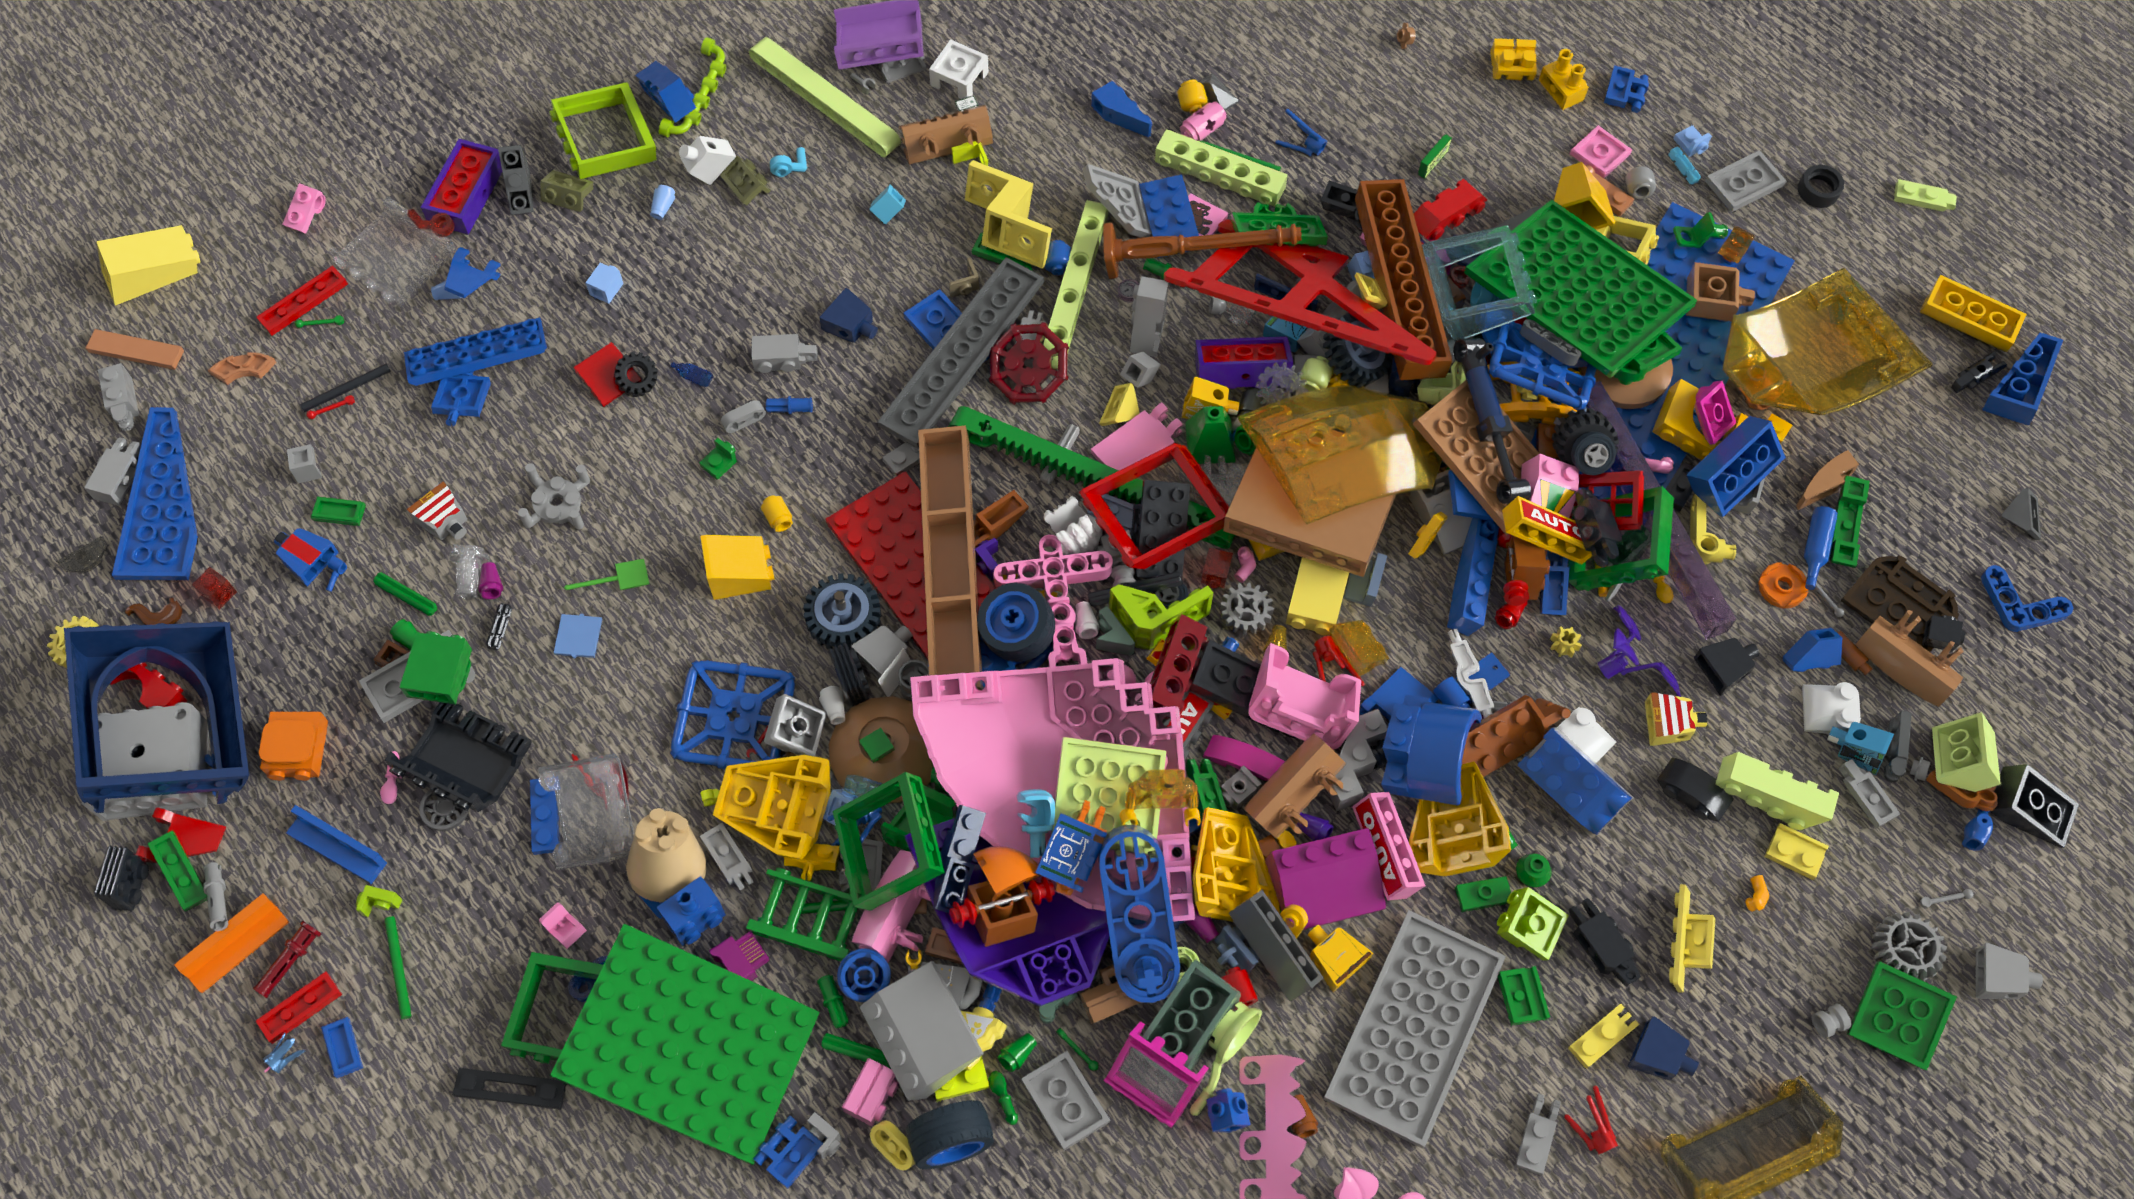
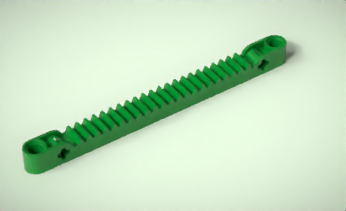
[948,406,1236,549]

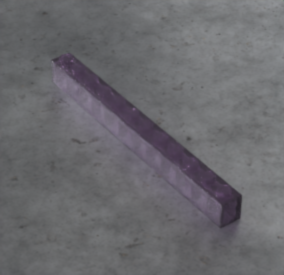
[1577,381,1737,640]

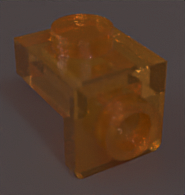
[1718,226,1755,264]

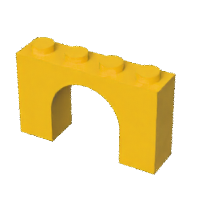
[1652,379,1748,461]

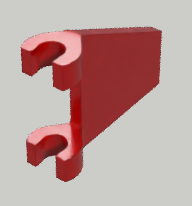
[136,807,226,863]

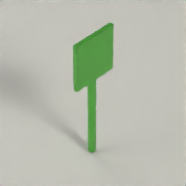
[564,559,649,590]

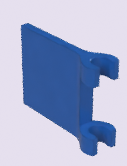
[1359,667,1438,721]

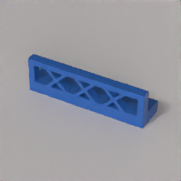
[286,805,387,884]

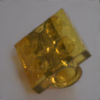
[1329,620,1390,676]

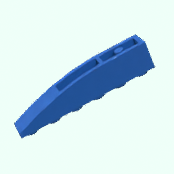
[1447,518,1499,636]

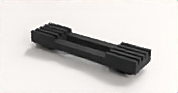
[452,1068,567,1110]

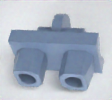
[1214,924,1260,974]

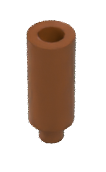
[1838,631,1873,676]

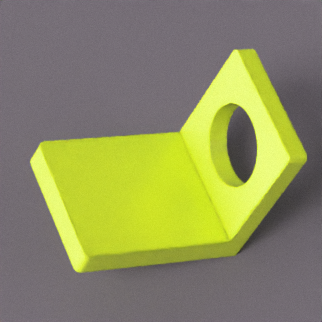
[951,141,988,166]

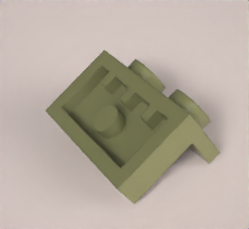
[720,155,771,205]
[540,170,593,212]

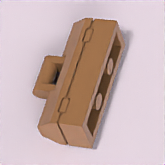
[1080,964,1164,1024]

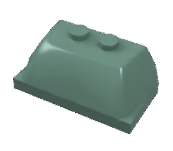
[1134,960,1241,1082]

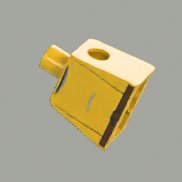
[1307,925,1373,992]

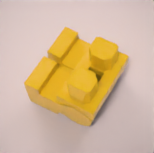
[1490,39,1537,81]

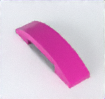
[1203,735,1285,781]

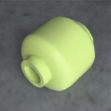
[1299,356,1334,392]

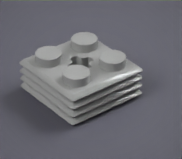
[764,694,827,756]

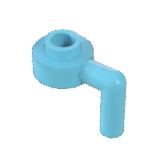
[769,147,807,177]

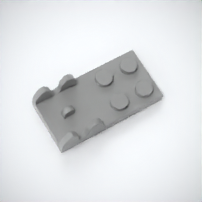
[359,630,475,723]

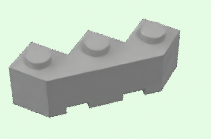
[1327,709,1388,811]

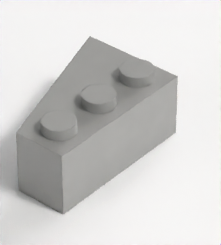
[1130,276,1169,357]

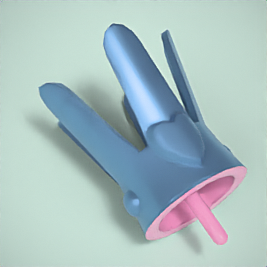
[263,1032,305,1073]

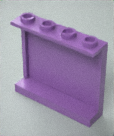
[834,0,924,69]

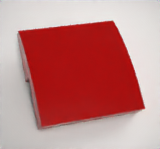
[574,342,641,407]

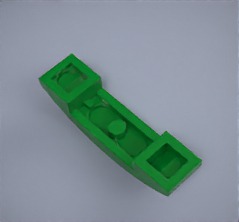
[1830,475,1870,568]

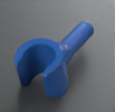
[326,556,347,592]

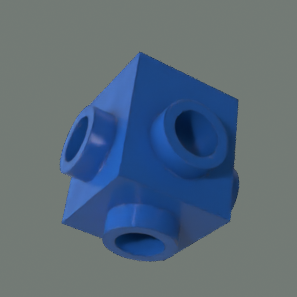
[1206,1088,1250,1133]

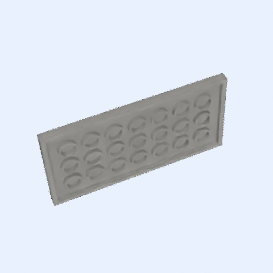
[1323,910,1506,1149]

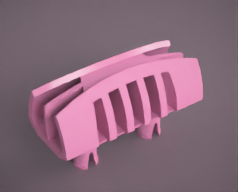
[852,850,931,962]

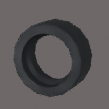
[1798,164,1845,208]

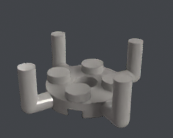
[518,463,590,530]

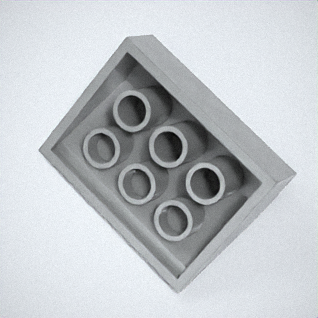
[860,961,984,1100]

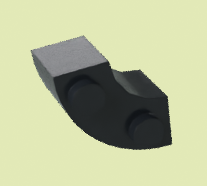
[1657,757,1734,822]

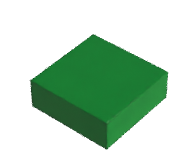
[859,727,895,763]

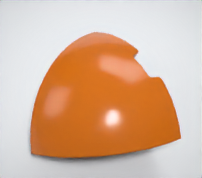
[973,846,1042,897]

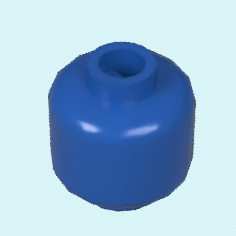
[1044,240,1072,275]

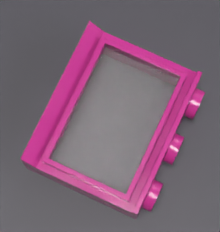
[1104,1022,1209,1128]

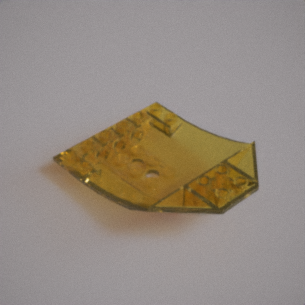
[1238,385,1442,525]

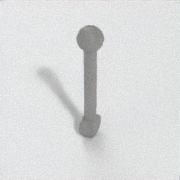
[1815,582,1844,617]
[1920,889,1974,908]

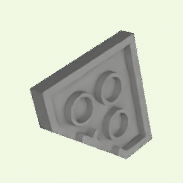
[1082,164,1152,238]

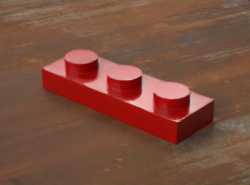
[256,971,343,1044]

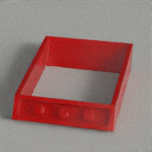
[1079,443,1229,569]

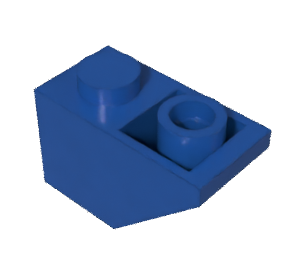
[1783,628,1842,672]

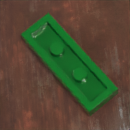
[147,831,208,912]

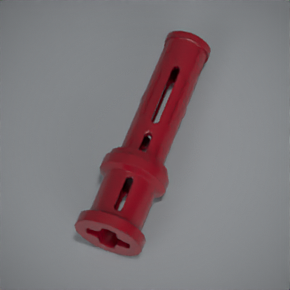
[253,920,322,998]

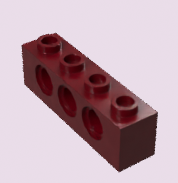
[1150,614,1208,720]

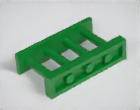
[746,868,858,962]

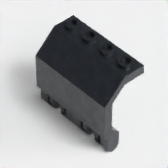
[385,702,532,812]

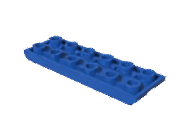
[404,318,547,386]

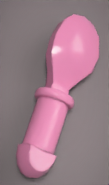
[380,751,400,804]

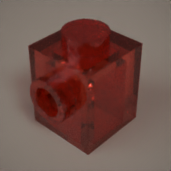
[192,567,237,610]

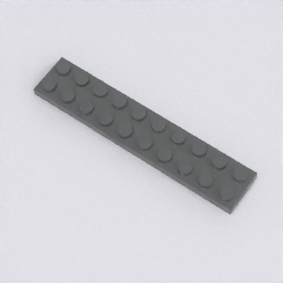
[878,257,1044,449]

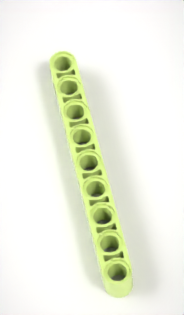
[749,37,901,158]

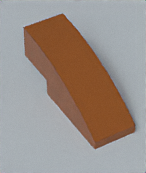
[974,490,1029,549]

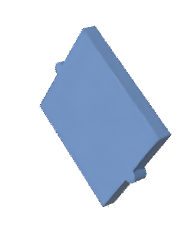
[554,614,602,659]

